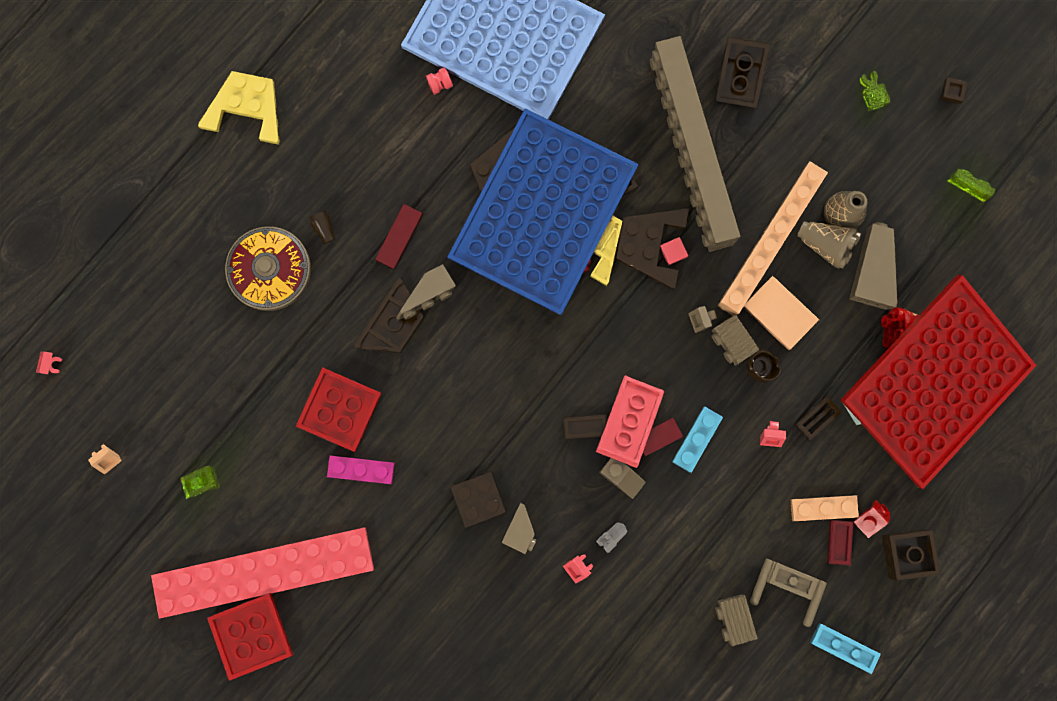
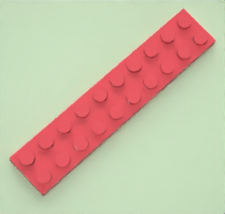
[151,527,374,619]

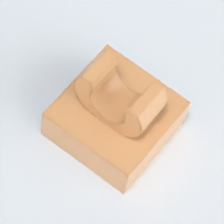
[89,444,122,474]

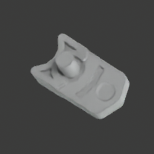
[596,523,627,553]

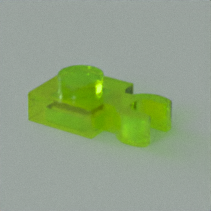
[860,71,891,111]

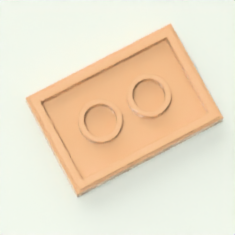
[743,276,819,350]

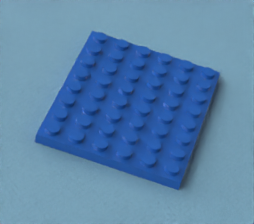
[447,108,638,315]

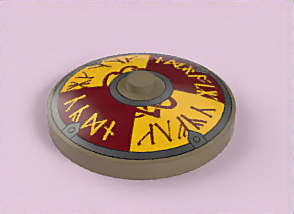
[225,227,311,311]

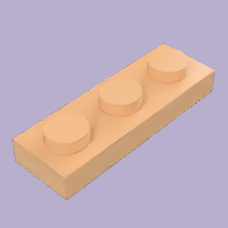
[790,495,859,521]

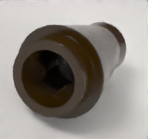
[310,211,335,244]

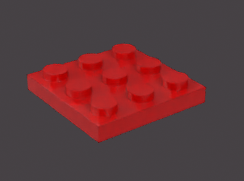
[296,367,382,452]
[207,593,293,681]

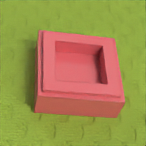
[660,237,688,266]

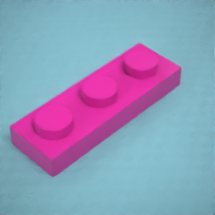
[327,456,395,484]

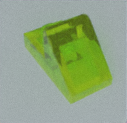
[180,465,220,499]

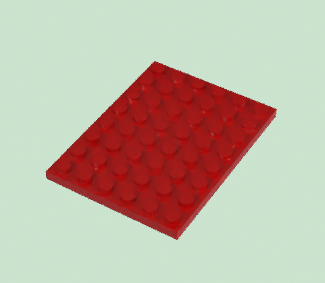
[841,275,1037,489]

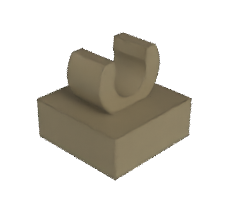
[688,306,717,333]

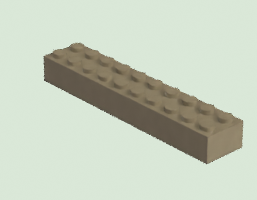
[650,36,741,252]

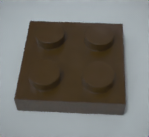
[451,472,506,528]

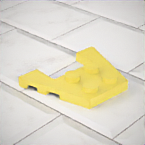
[198,71,280,145]
[590,216,622,286]

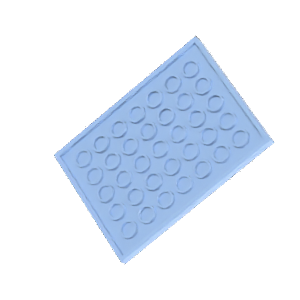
[401,0,605,120]

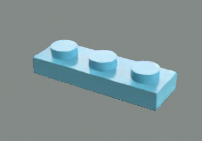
[672,406,723,473]
[810,623,881,674]

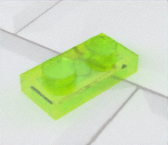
[947,168,995,202]

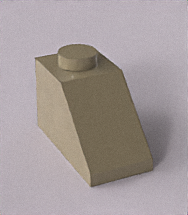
[599,458,646,499]
[502,503,536,554]

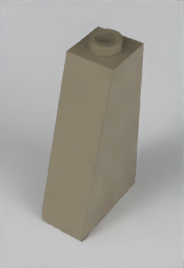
[849,222,897,311]

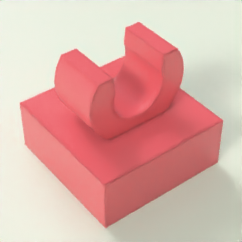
[36,351,62,374]
[760,421,786,447]
[563,555,593,583]

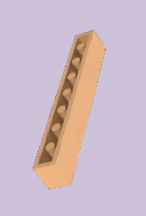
[717,162,828,316]

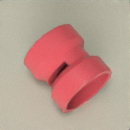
[426,67,453,95]

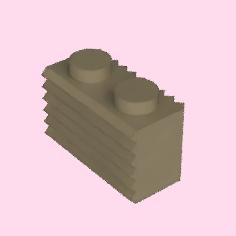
[711,315,759,366]
[715,594,758,646]

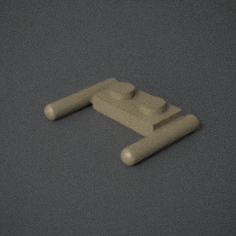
[750,558,827,627]

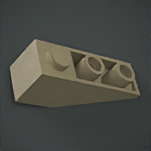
[396,264,456,320]

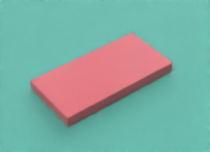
[596,376,664,468]

